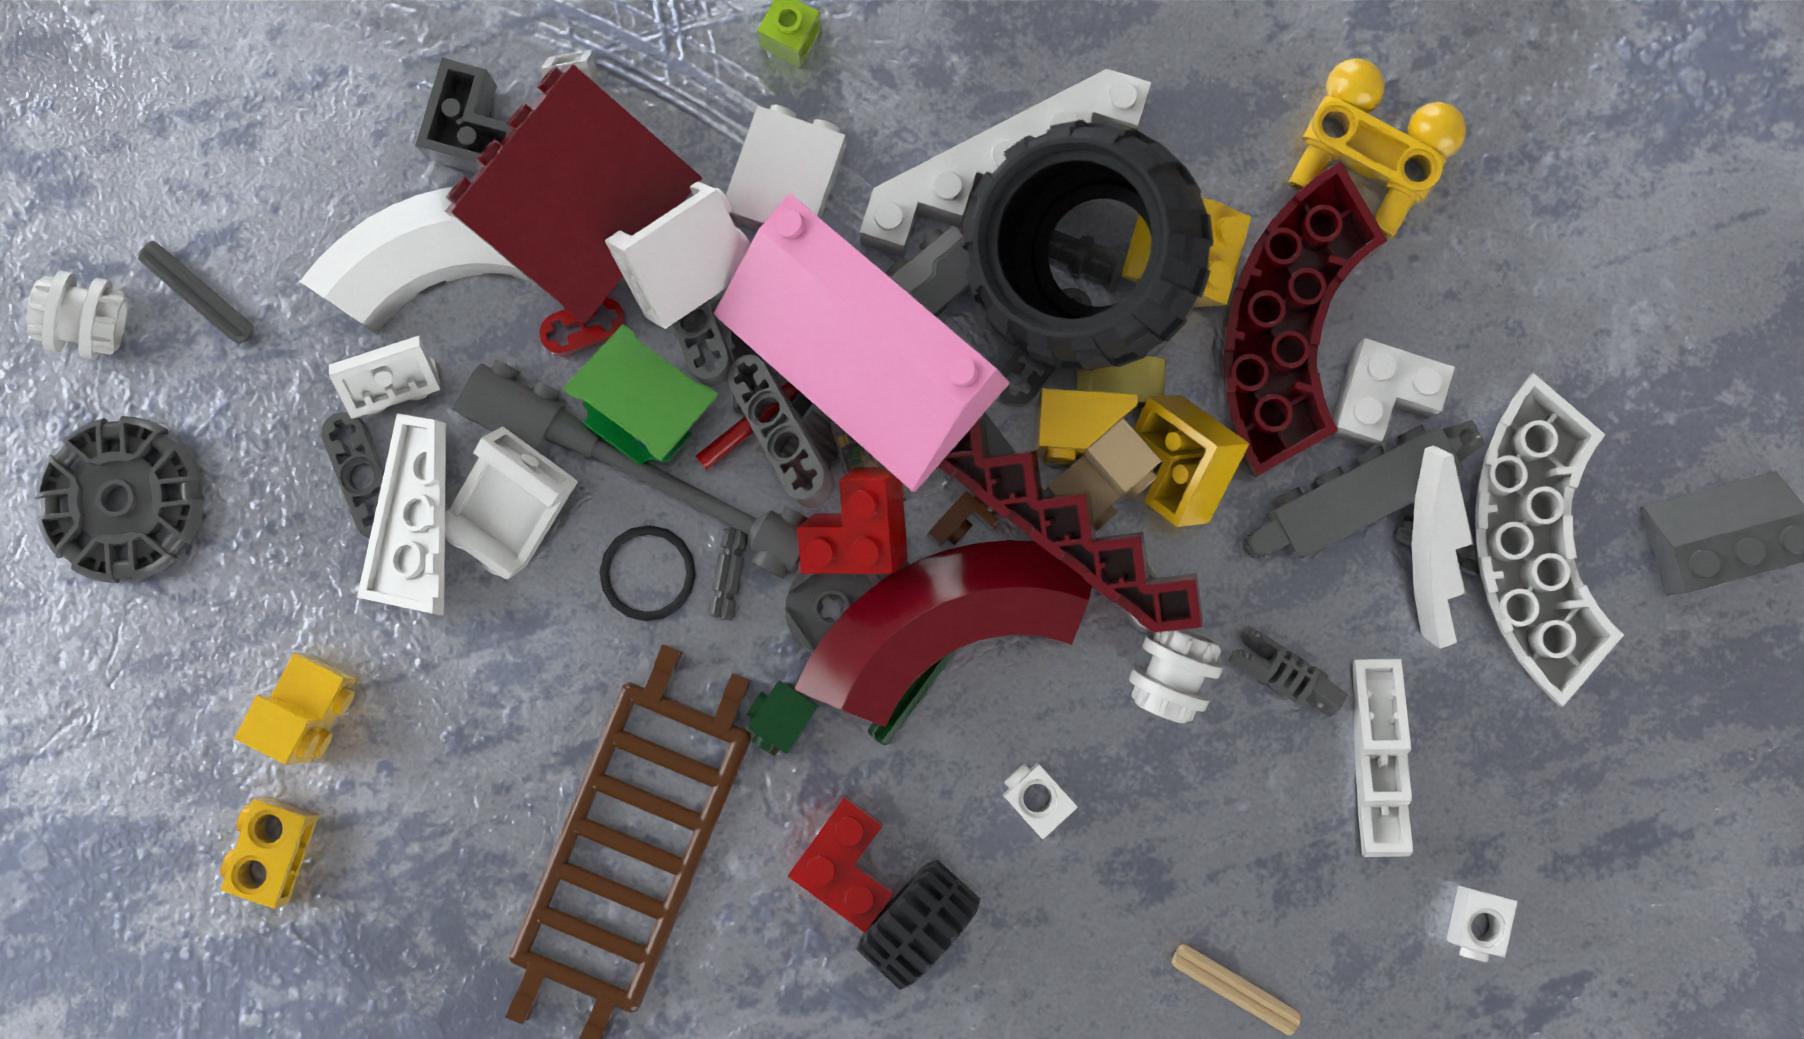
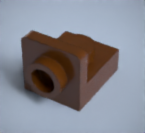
[927,491,1001,548]

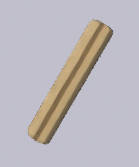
[1171,944,1302,1035]

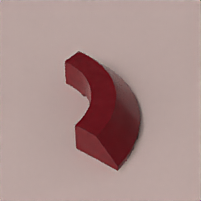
[794,540,1092,727]

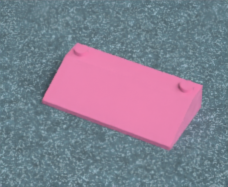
[714,193,1010,493]

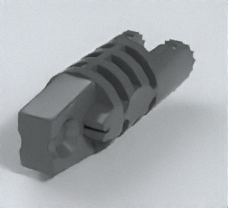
[1228,626,1348,717]

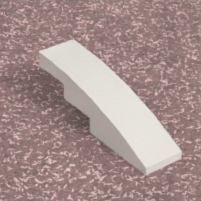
[1412,445,1473,649]
[1353,659,1413,857]

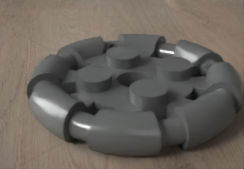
[35,416,205,583]

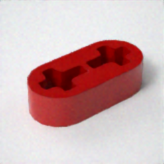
[539,297,627,357]

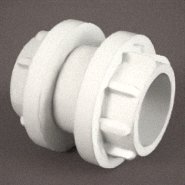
[26,270,128,360]
[1129,629,1224,723]

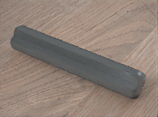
[137,241,254,344]

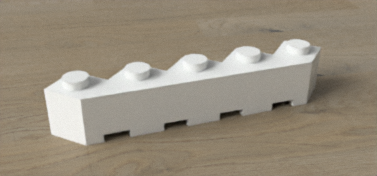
[859,69,1151,258]

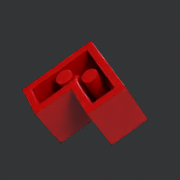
[797,467,908,574]
[788,795,893,933]

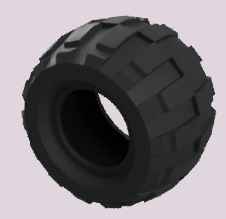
[962,119,1214,371]

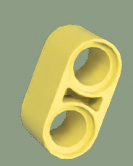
[1076,356,1166,409]

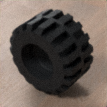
[856,859,980,990]

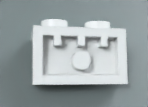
[329,336,440,419]

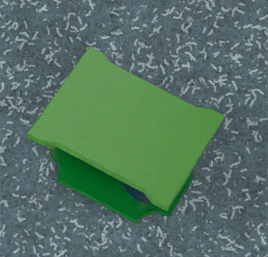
[563,324,719,466]

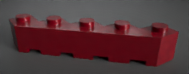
[938,413,1203,633]

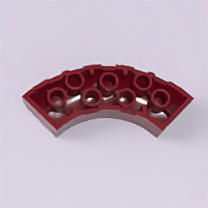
[1223,161,1388,478]

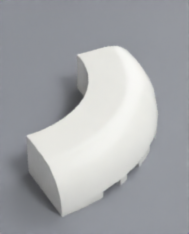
[1475,373,1624,707]

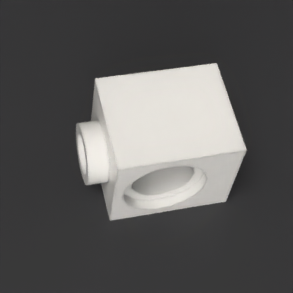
[1002,763,1078,839]
[1446,885,1518,962]

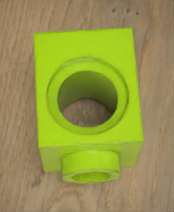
[757,0,822,68]

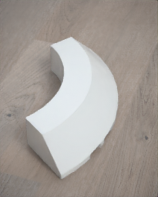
[300,186,533,334]

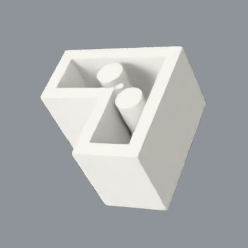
[1331,338,1455,448]

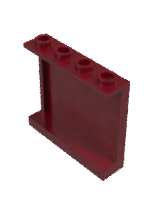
[445,64,703,323]

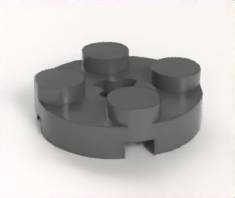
[785,573,873,651]

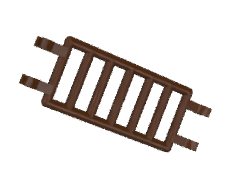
[505,644,752,1039]

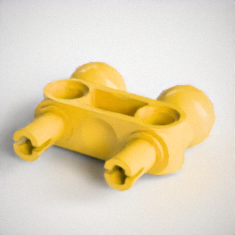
[1288,58,1466,239]

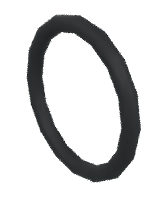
[599,525,696,621]

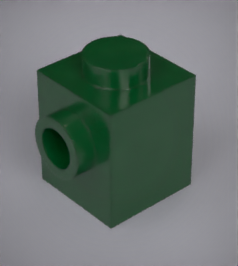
[746,680,820,756]

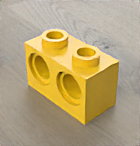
[220,797,319,909]

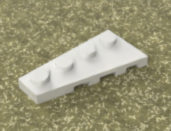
[357,414,446,616]

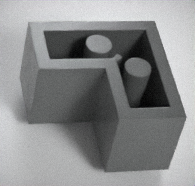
[415,57,512,173]

